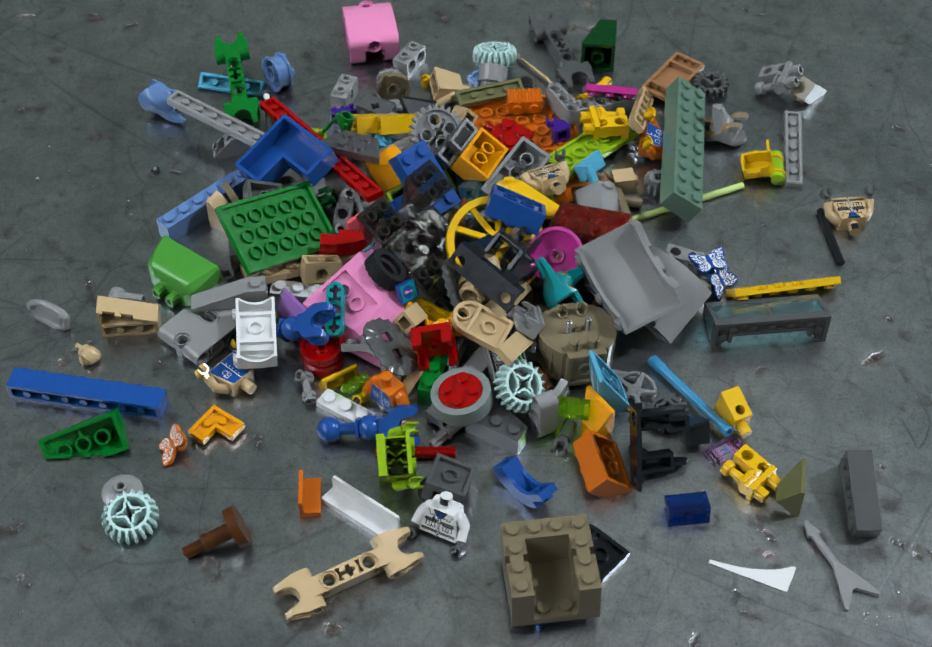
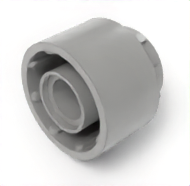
[477,63,508,86]

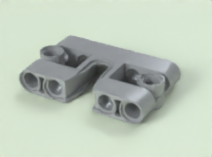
[158,280,236,367]

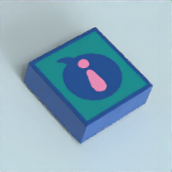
[395,278,419,304]

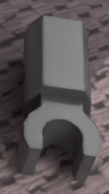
[553,419,577,454]

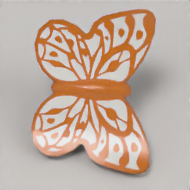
[159,423,187,466]

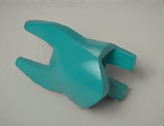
[534,257,584,310]

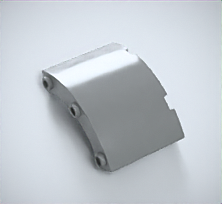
[574,219,689,335]
[584,244,712,344]

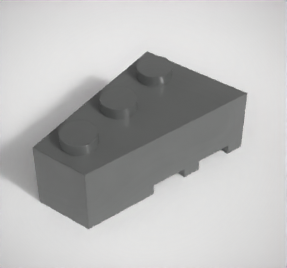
[465,397,528,456]

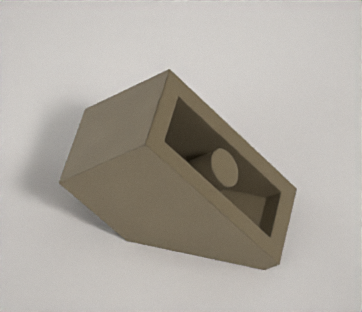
[791,76,827,104]

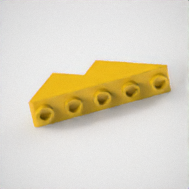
[351,114,417,135]

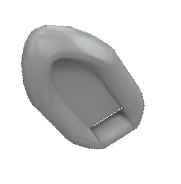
[26,299,70,331]

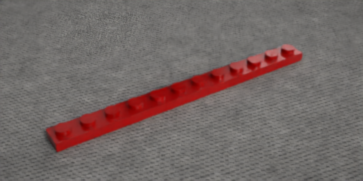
[259,96,384,203]

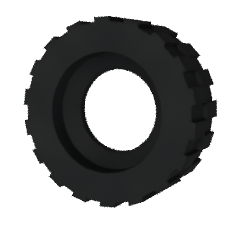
[364,248,407,291]

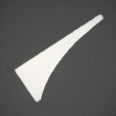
[709,560,796,592]

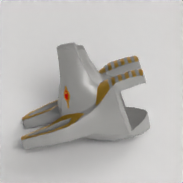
[704,104,749,146]

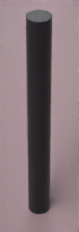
[816,208,845,266]

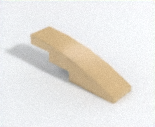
[494,330,537,366]

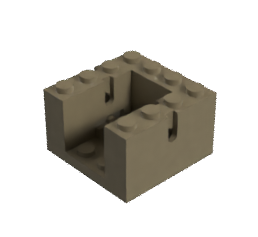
[500,514,602,627]

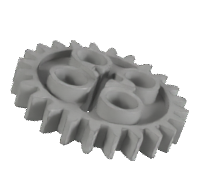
[408,103,461,154]

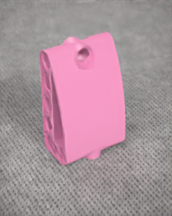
[342,1,400,64]

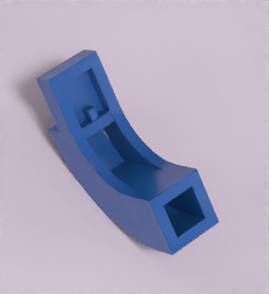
[492,456,558,509]

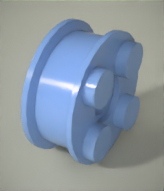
[262,52,295,92]

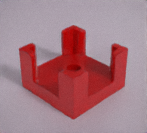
[411,322,459,371]

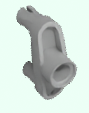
[332,188,355,235]

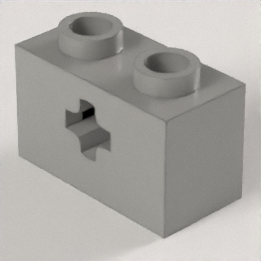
[330,74,359,109]

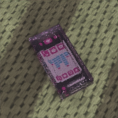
[702,433,745,468]

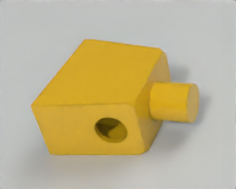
[713,386,753,438]

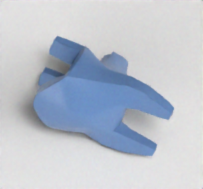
[138,79,186,123]

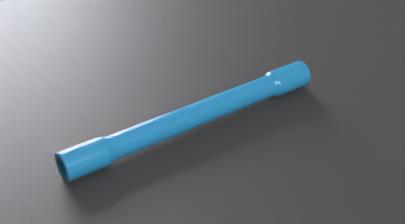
[648,355,734,437]

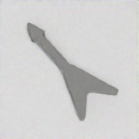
[804,521,881,612]

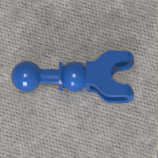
[276,302,337,346]
[317,404,420,446]

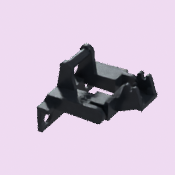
[447,226,542,312]
[628,403,710,492]

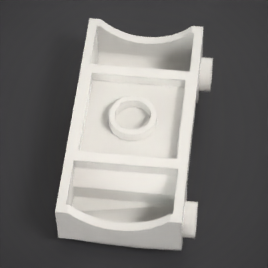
[232,297,278,369]

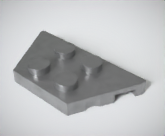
[320,131,380,165]

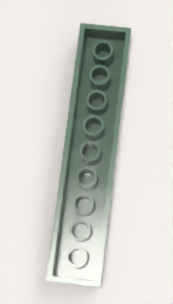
[660,77,705,222]

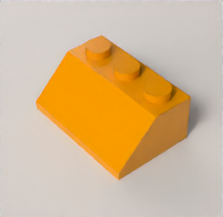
[450,127,509,181]

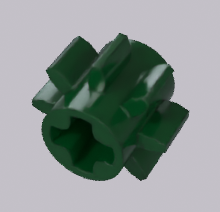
[316,186,339,210]

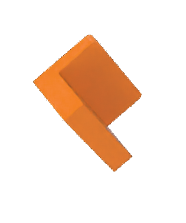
[298,470,322,518]

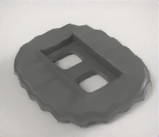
[441,258,467,317]
[363,318,418,376]

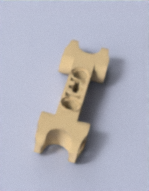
[272,527,424,623]

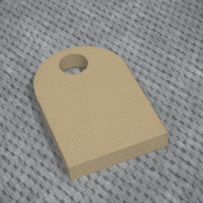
[451,301,515,353]

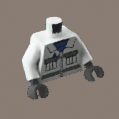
[407,491,470,558]

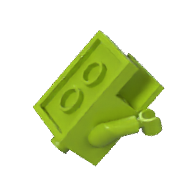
[375,422,424,491]

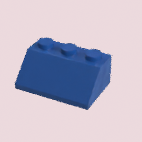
[485,183,546,236]

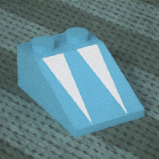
[589,350,629,415]

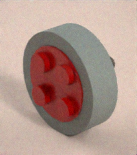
[430,367,493,427]

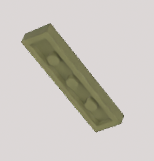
[455,78,524,107]

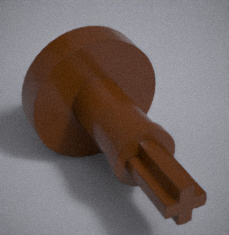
[182,505,252,559]

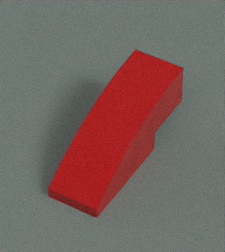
[319,229,376,257]

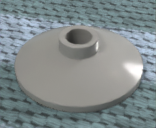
[101,474,143,506]

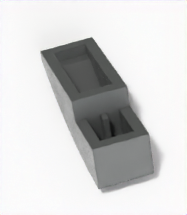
[433,117,479,170]

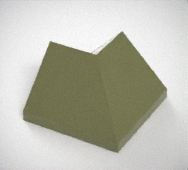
[774,458,807,517]

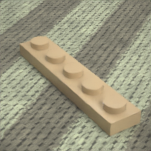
[628,86,654,134]

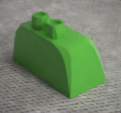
[148,235,222,308]

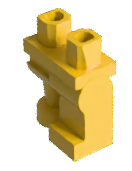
[579,106,630,140]
[719,443,782,503]

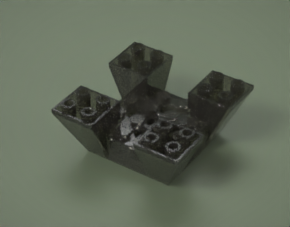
[356,159,502,304]

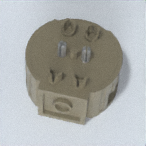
[535,301,617,386]

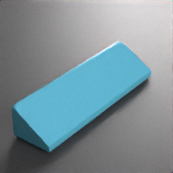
[197,72,267,97]

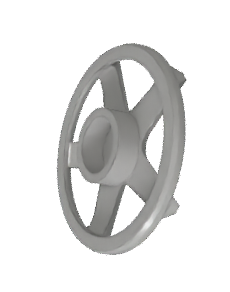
[619,371,657,411]

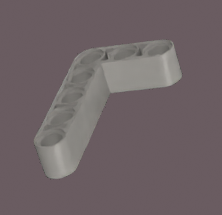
[545,82,638,125]
[515,390,559,438]

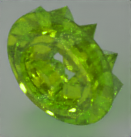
[340,372,370,394]

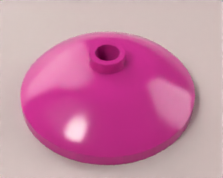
[529,226,582,280]

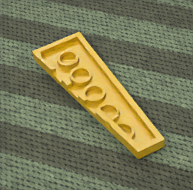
[725,276,841,300]

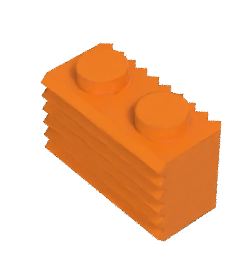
[507,87,543,115]

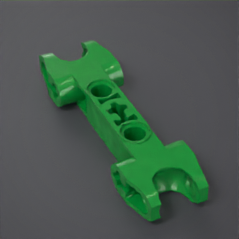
[214,31,261,128]

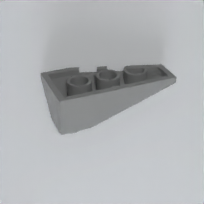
[480,136,551,196]
[574,180,621,236]
[191,275,268,312]

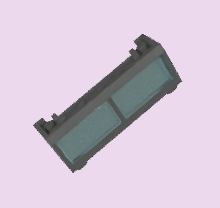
[703,294,832,350]

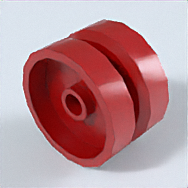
[300,328,345,378]

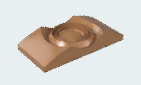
[640,51,705,101]

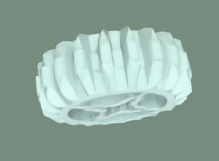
[472,41,517,68]
[493,359,546,413]
[101,489,160,545]

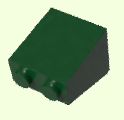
[581,19,617,72]

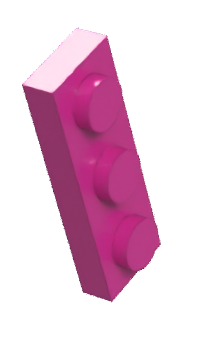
[583,83,638,100]

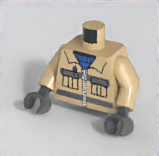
[514,148,570,196]
[819,185,877,236]

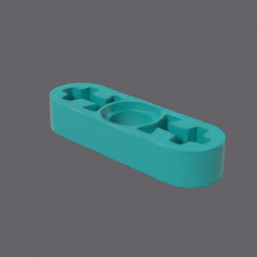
[325,282,346,339]

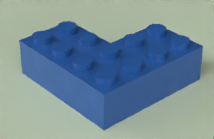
[234,114,339,186]
[379,139,461,240]

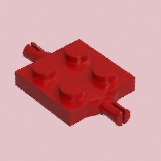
[484,117,534,155]

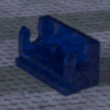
[664,491,711,527]

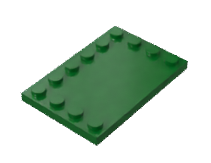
[214,181,335,276]

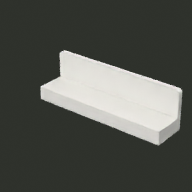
[322,475,400,536]

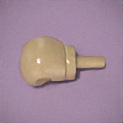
[75,343,101,366]

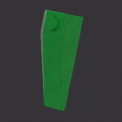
[37,407,129,459]

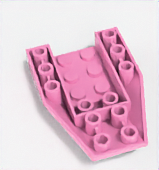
[302,252,411,368]

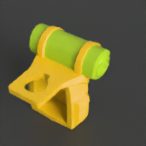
[741,139,786,185]

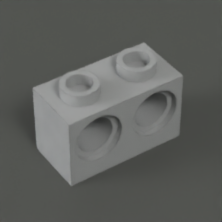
[393,41,426,79]

